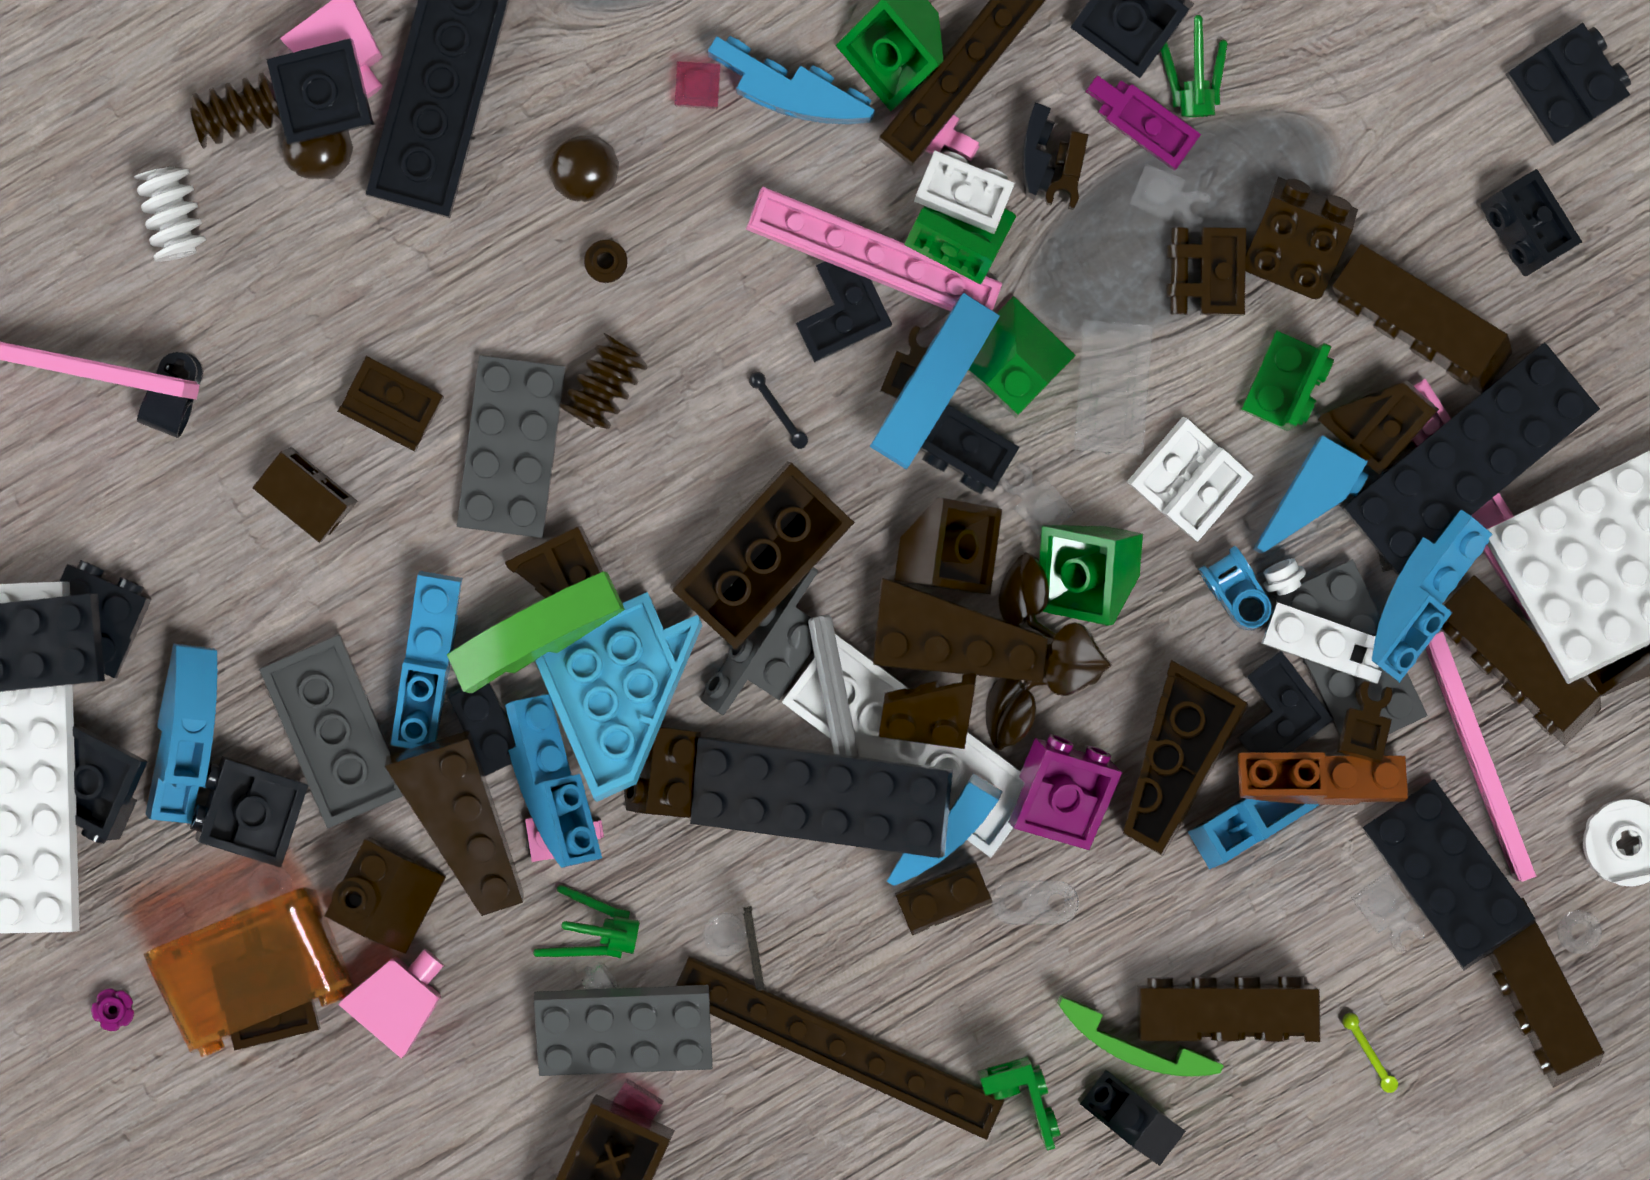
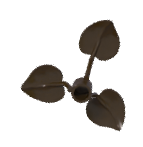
[986,552,1111,750]

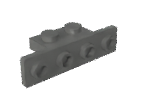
[701,567,818,715]

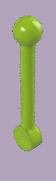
[1342,1013,1398,1093]

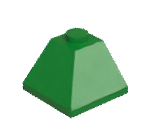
[836,0,943,112]
[967,296,1076,418]
[1039,525,1143,626]

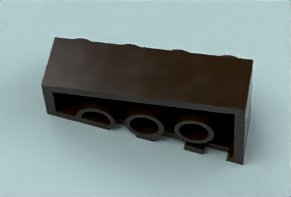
[385,730,524,916]

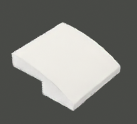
[1127,417,1254,542]

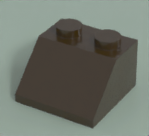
[324,837,446,954]

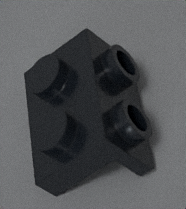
[920,404,1020,495]

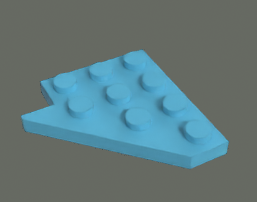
[535,592,702,802]

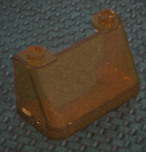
[144,887,354,1057]

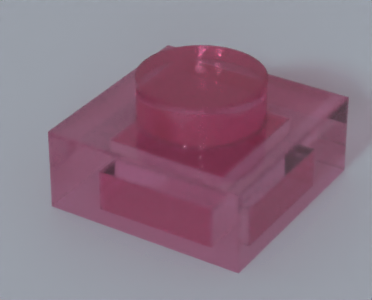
[675,61,721,109]
[613,1078,664,1120]

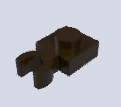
[880,326,937,399]
[1337,681,1392,763]

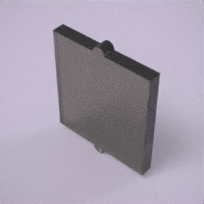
[743,906,766,991]

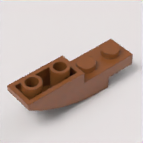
[1238,752,1408,805]

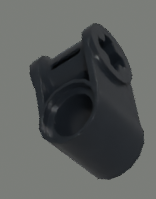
[137,352,204,438]

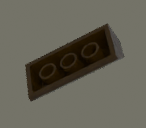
[669,461,855,650]

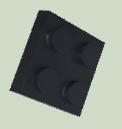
[266,38,374,145]

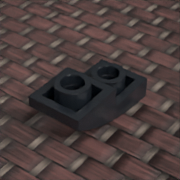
[1022,102,1056,200]

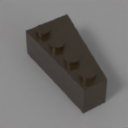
[1332,244,1513,393]
[1440,575,1601,746]
[873,578,1054,683]
[1123,660,1248,857]
[1484,897,1605,1088]
[1137,976,1320,1042]

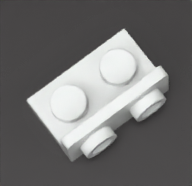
[914,150,1015,234]

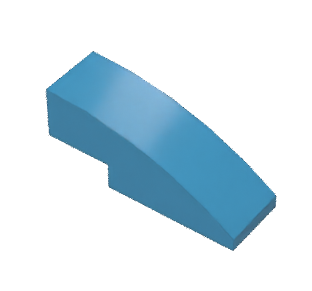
[887,773,1003,886]
[1188,798,1320,869]

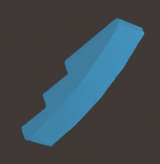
[869,293,1000,469]

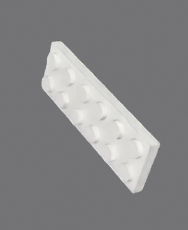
[782,634,1024,858]

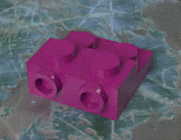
[1008,734,1122,850]

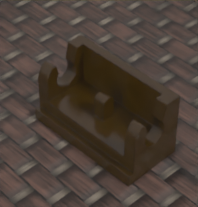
[253,447,358,543]

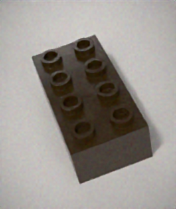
[556,1094,675,1180]

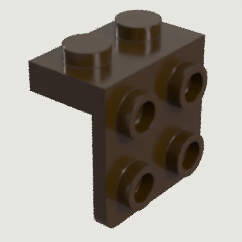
[1246,176,1358,300]

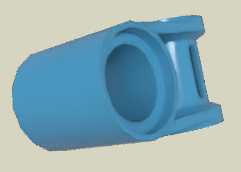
[1198,545,1271,630]

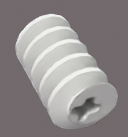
[134,167,206,262]

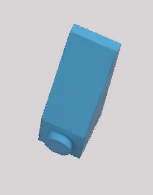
[1253,435,1368,554]

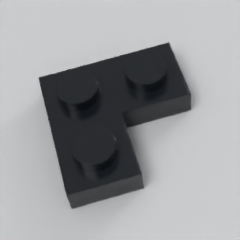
[796,261,893,363]
[1237,651,1334,753]
[449,682,516,776]

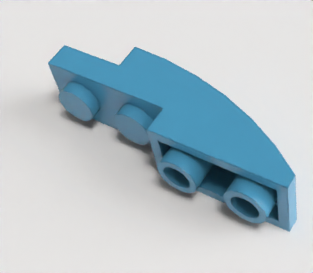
[708,36,875,124]
[1372,510,1493,682]
[391,571,463,749]
[145,643,218,824]
[505,694,602,868]

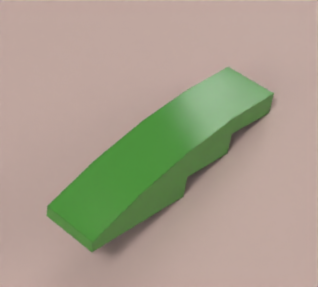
[447,571,625,693]

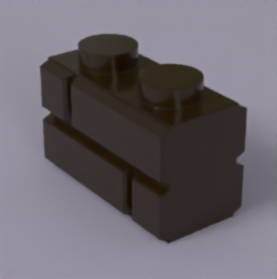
[895,860,993,935]

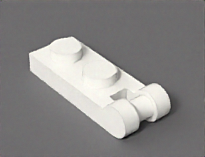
[1261,602,1382,684]

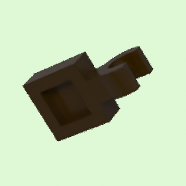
[1045,131,1089,210]

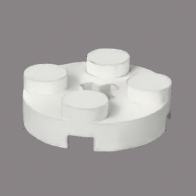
[1583,799,1650,886]

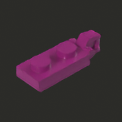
[1085,75,1201,171]

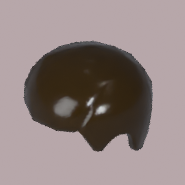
[281,131,353,179]
[549,136,619,202]

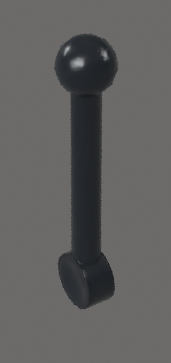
[749,372,808,449]

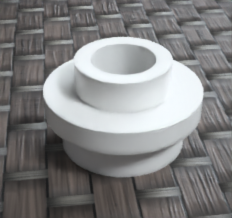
[1263,558,1306,595]

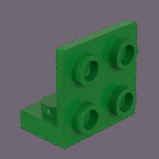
[904,206,1016,285]
[1241,331,1334,431]
[977,1056,1061,1151]

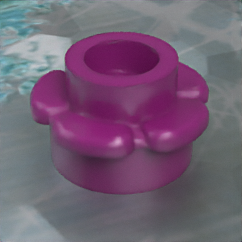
[91,988,134,1031]

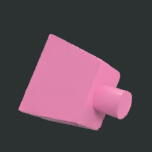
[280,0,383,98]
[339,949,444,1059]

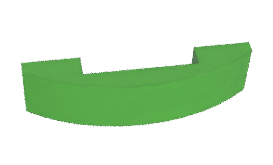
[1057,995,1224,1077]

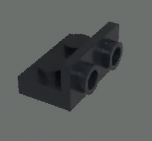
[1480,169,1582,277]

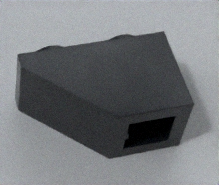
[1080,1070,1186,1166]

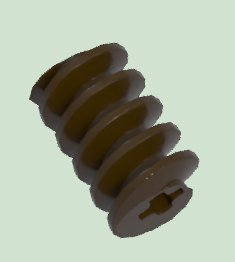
[190,72,281,149]
[558,333,648,429]

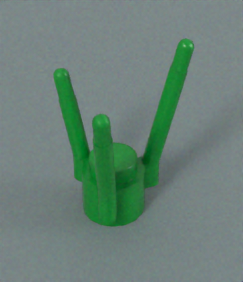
[1160,15,1227,117]
[533,884,640,958]

